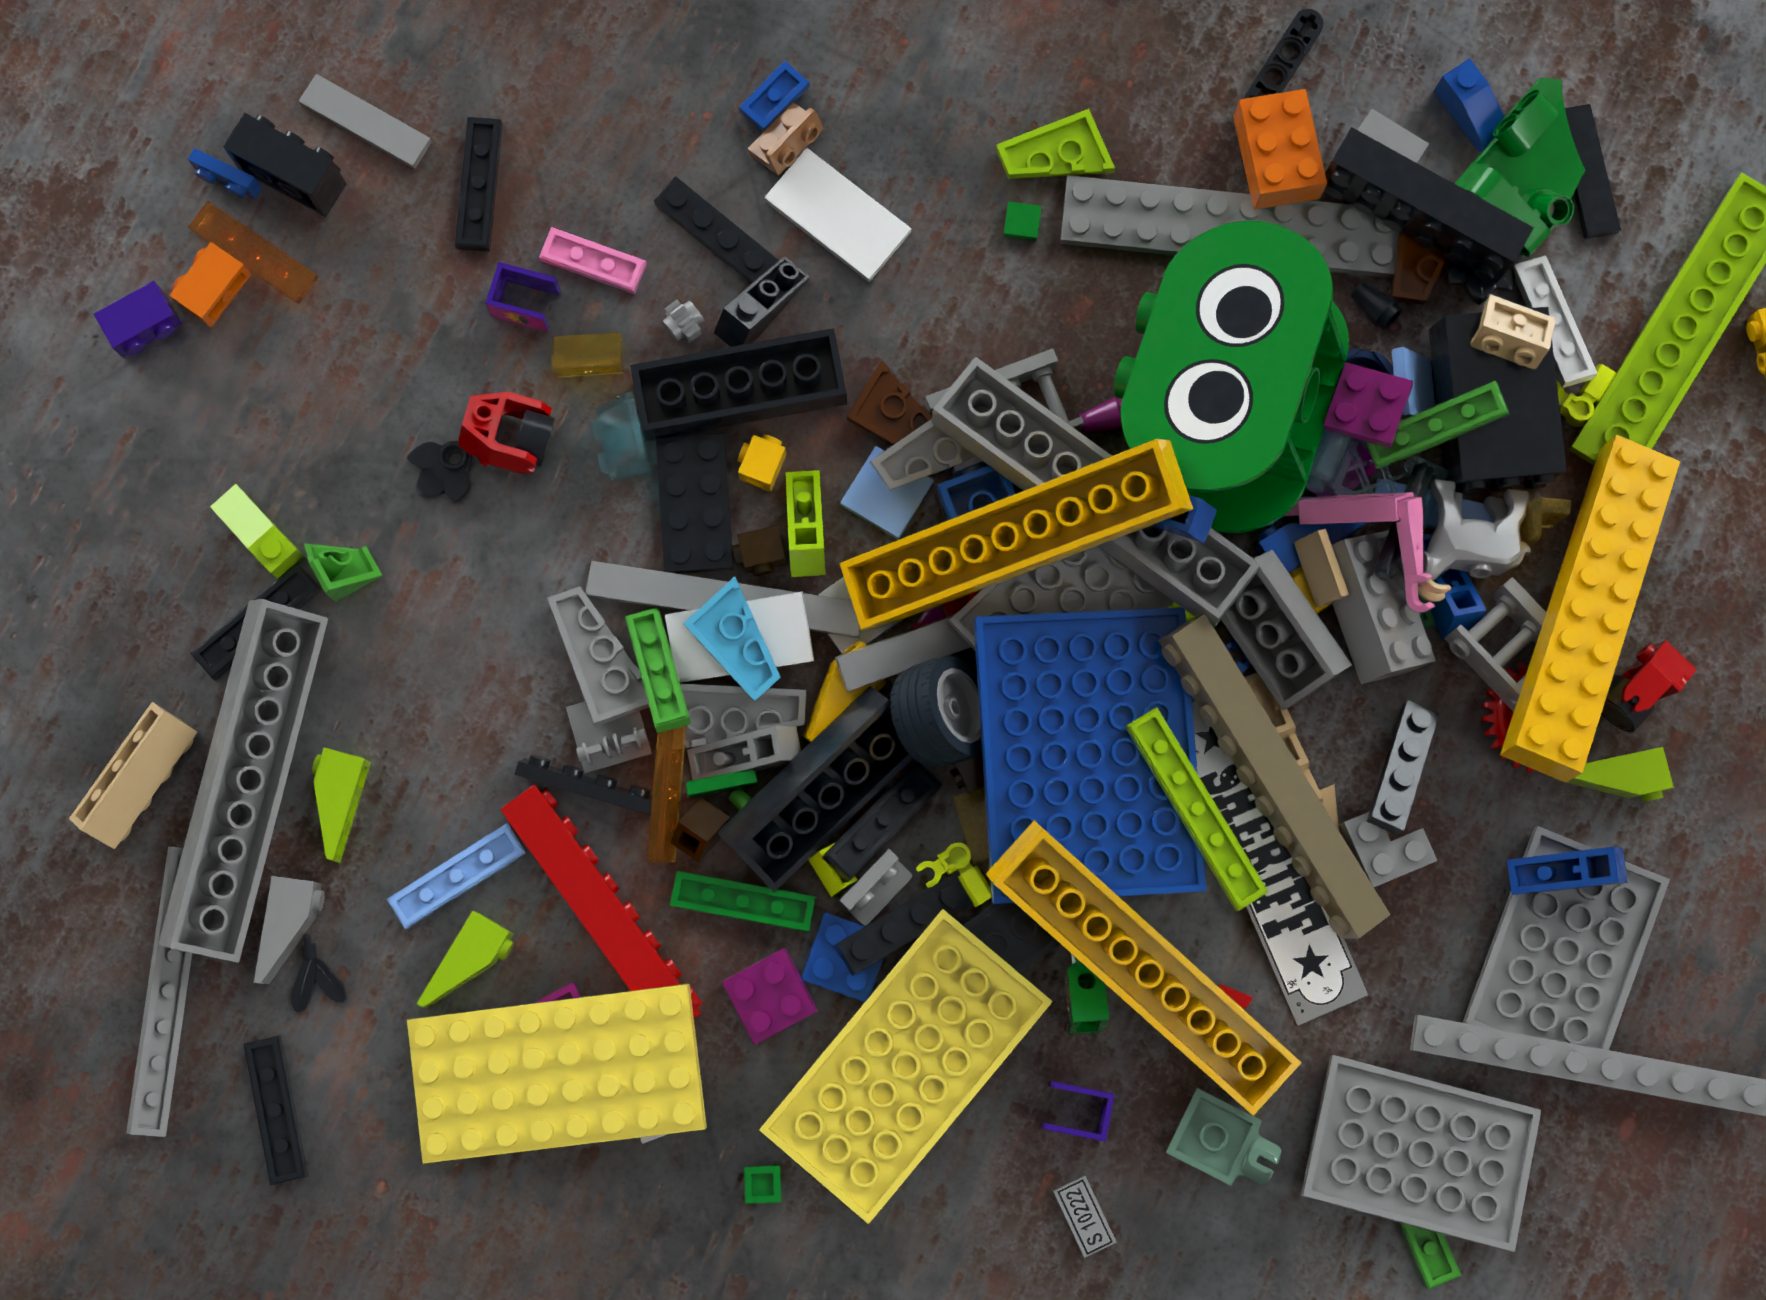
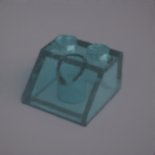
[591,391,652,482]

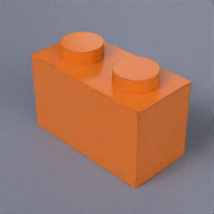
[169,242,252,328]

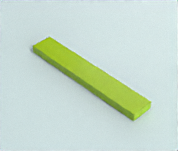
[1125,707,1268,911]

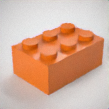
[1233,89,1327,210]

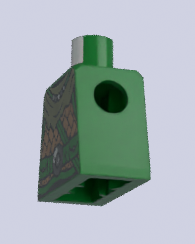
[1064,954,1109,1034]

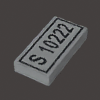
[1053,1175,1117,1258]

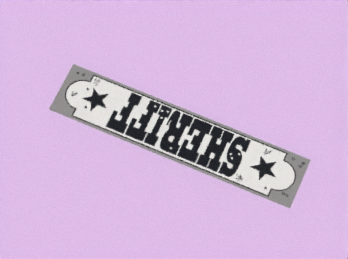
[1192,696,1368,1026]

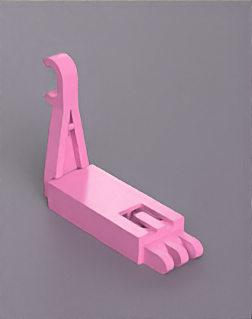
[1285,492,1435,612]

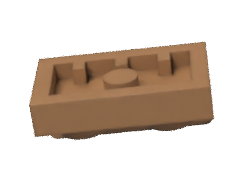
[748,102,824,176]

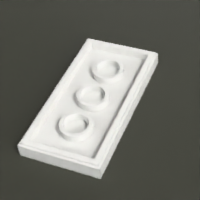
[764,148,911,282]
[665,591,814,683]

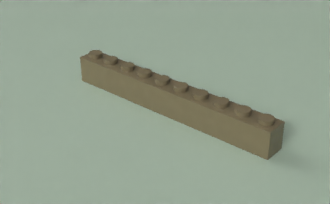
[1158,614,1390,939]

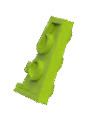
[995,109,1115,179]

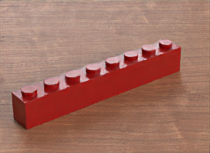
[500,784,703,1020]

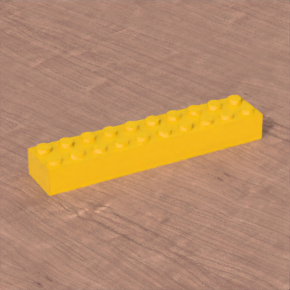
[1500,434,1680,783]
[839,439,1193,629]
[986,820,1302,1116]

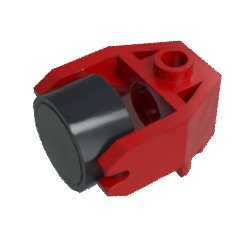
[458,391,555,474]
[1601,640,1697,733]

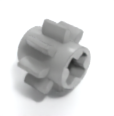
[662,299,704,343]

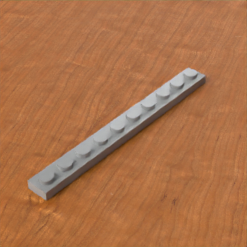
[1410,1015,1766,1116]

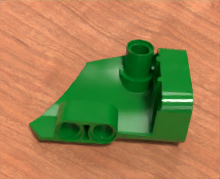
[1454,77,1585,258]

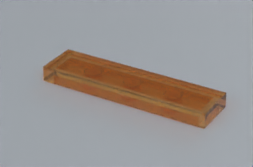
[188,201,319,304]
[647,725,687,863]

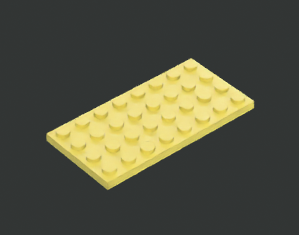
[759,909,1053,1224]
[407,984,707,1164]

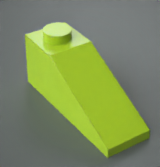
[785,470,826,577]
[210,484,306,579]
[312,747,371,863]
[1553,747,1674,802]
[416,911,514,1008]

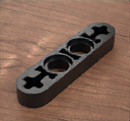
[1243,9,1323,99]

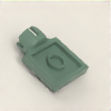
[1166,1088,1282,1186]

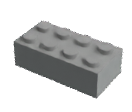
[1332,531,1436,684]
[1221,550,1352,710]

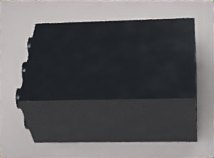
[1428,307,1567,495]

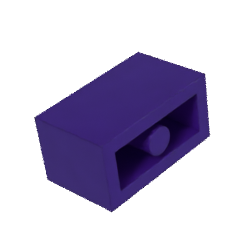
[94,280,182,357]

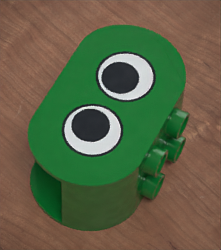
[1114,221,1349,533]

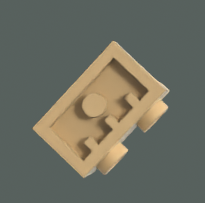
[1471,294,1556,369]

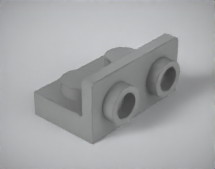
[839,849,912,926]

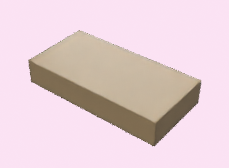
[1293,529,1349,608]

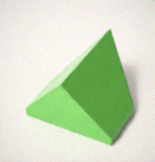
[304,543,382,602]

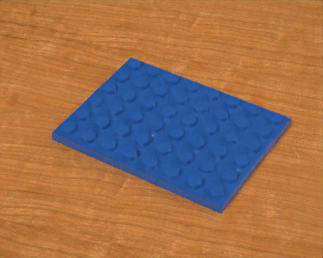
[973,607,1206,904]

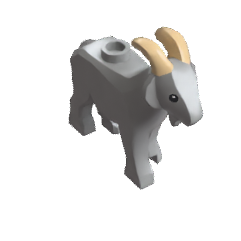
[1399,479,1531,602]

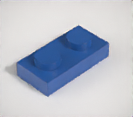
[739,60,810,132]
[188,148,262,200]

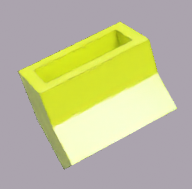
[808,843,857,898]

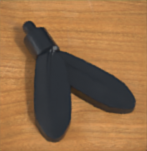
[292,934,346,1012]

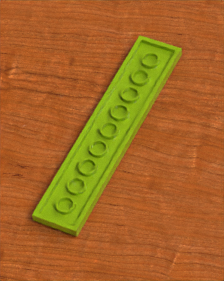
[1568,172,1766,465]

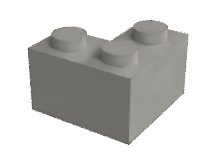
[1339,812,1438,887]

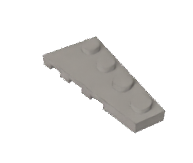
[870,419,976,490]

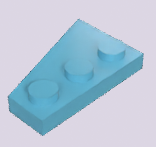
[683,577,781,702]

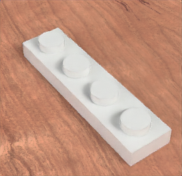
[1513,256,1597,388]

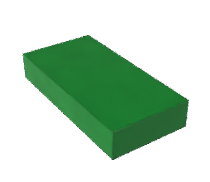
[686,769,759,799]

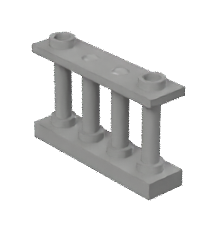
[925,348,1084,478]
[1444,577,1546,712]

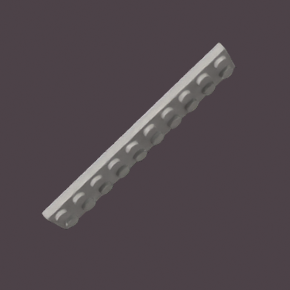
[1060,175,1399,278]

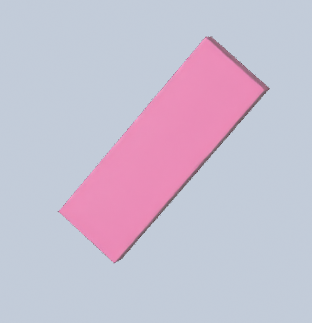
[539,227,647,295]

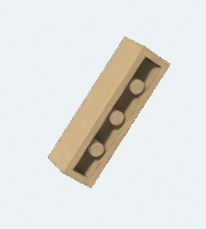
[69,702,197,849]

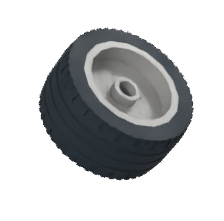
[890,656,982,768]

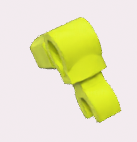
[1557,364,1616,427]
[916,843,992,908]

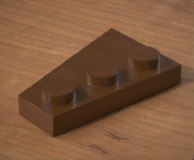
[1391,231,1446,305]
[847,360,932,446]

